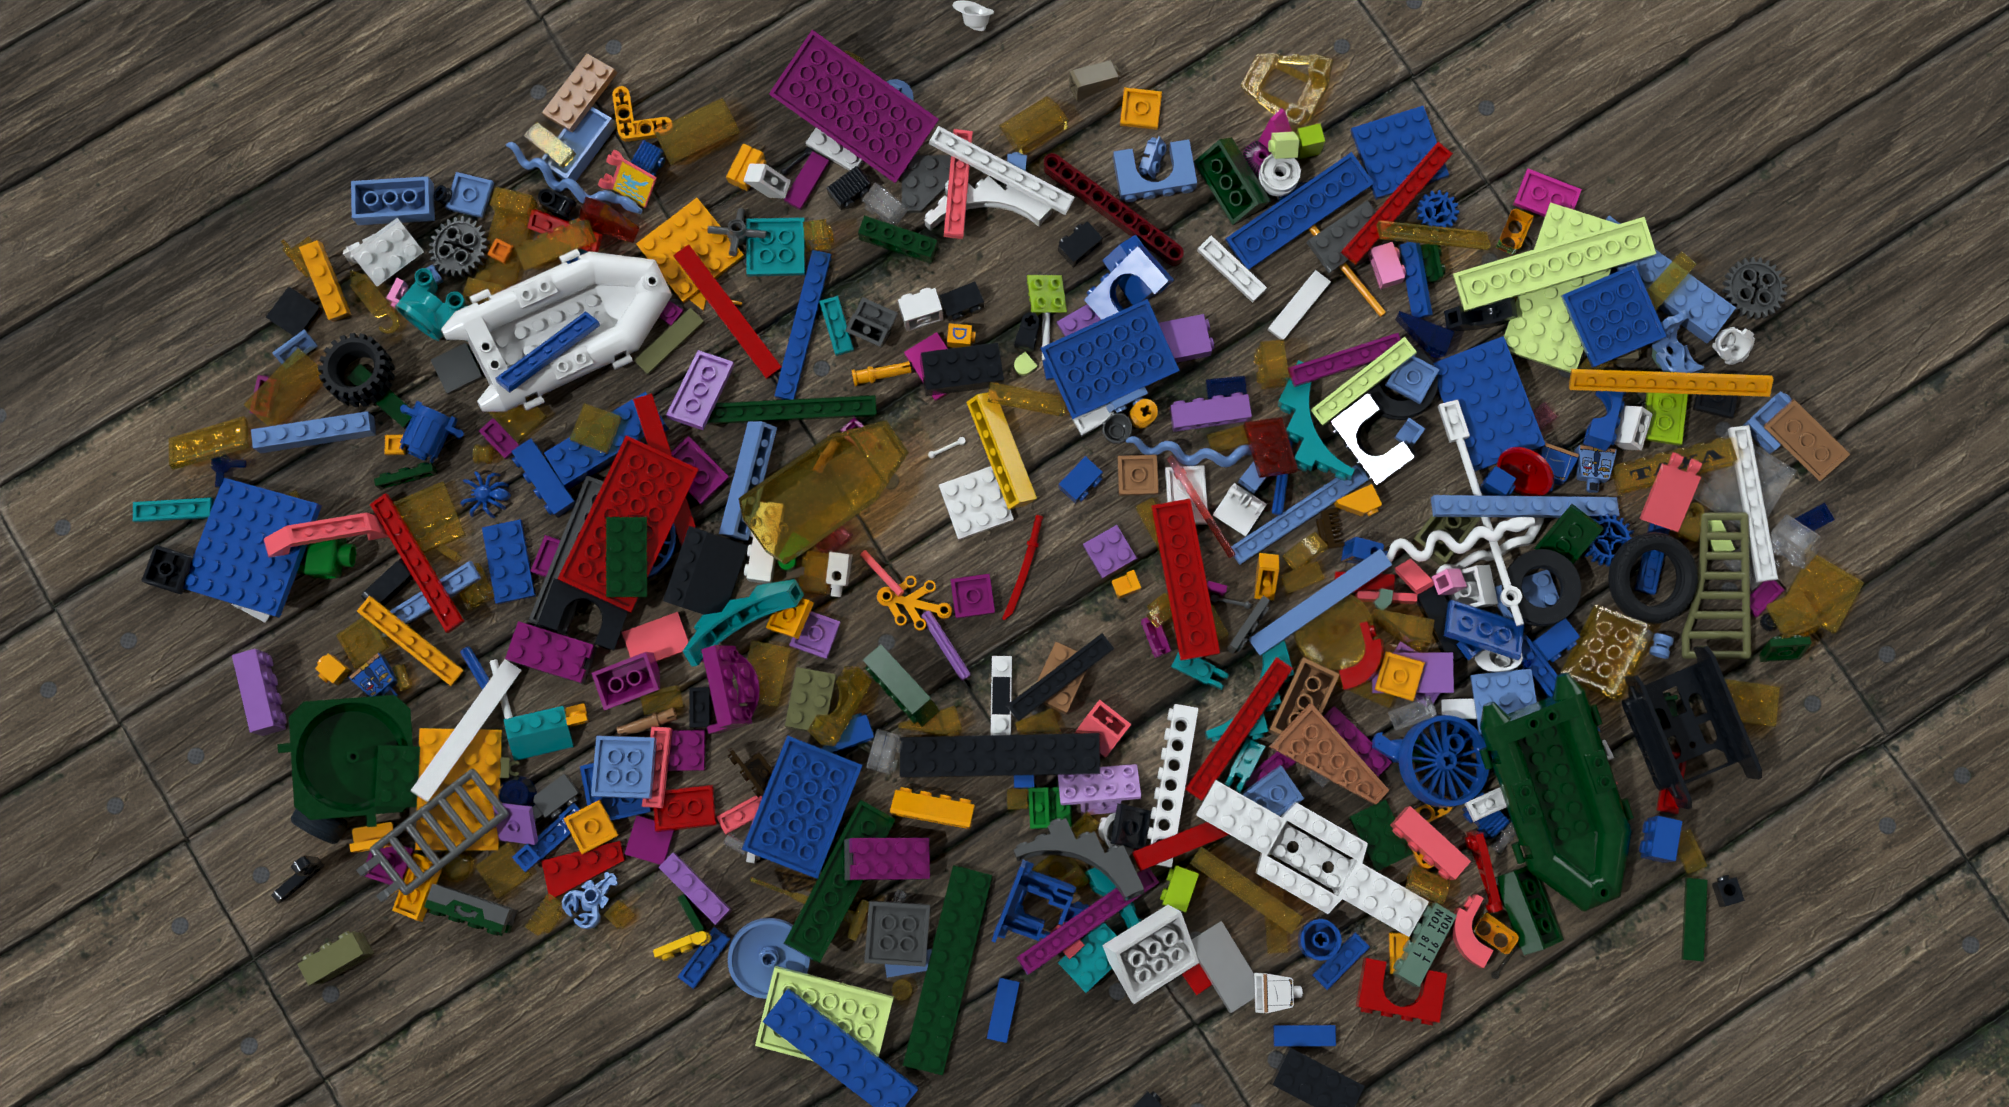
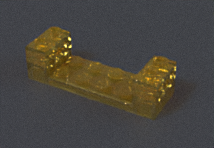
[463,187,539,305]

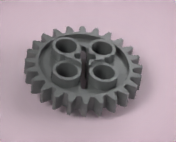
[428,216,491,278]
[1722,257,1787,320]

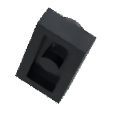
[689,687,710,728]

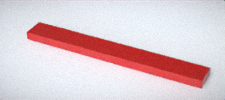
[1341,142,1453,265]
[673,244,782,379]
[633,393,696,547]
[370,493,465,633]
[1185,657,1293,801]

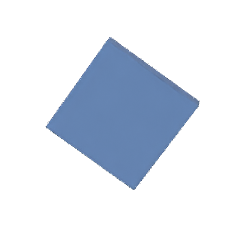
[445,172,494,219]
[1385,356,1439,404]

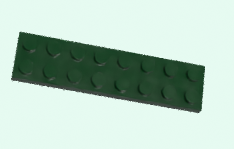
[783,800,895,963]

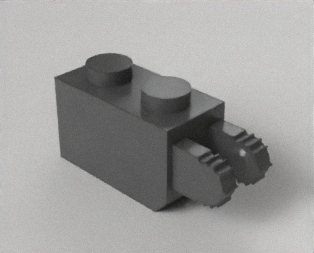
[532,774,582,822]

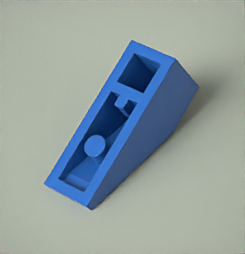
[821,713,875,754]

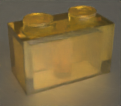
[799,551,829,596]

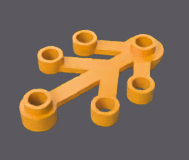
[877,576,952,631]

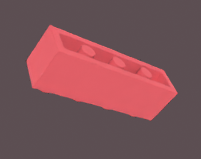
[1390,806,1471,880]

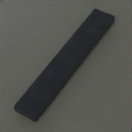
[1006,633,1115,722]

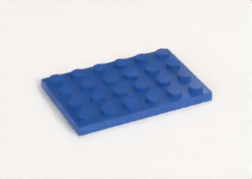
[1041,299,1180,419]
[1433,336,1546,472]
[742,735,862,879]

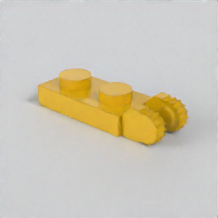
[653,931,712,961]

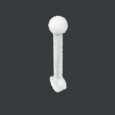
[928,437,966,459]

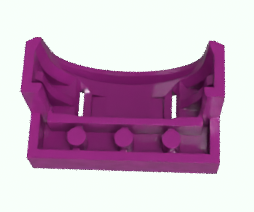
[701,645,760,734]

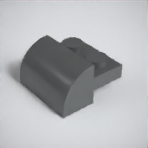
[845,297,898,348]

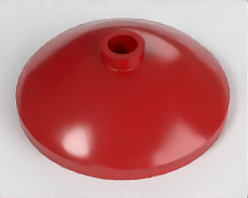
[1497,447,1554,496]

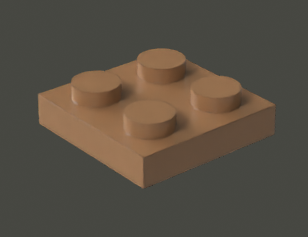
[1117,455,1158,496]

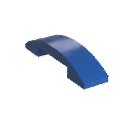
[512,803,580,873]

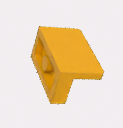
[349,822,394,853]

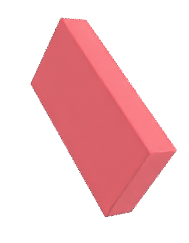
[1395,559,1434,595]

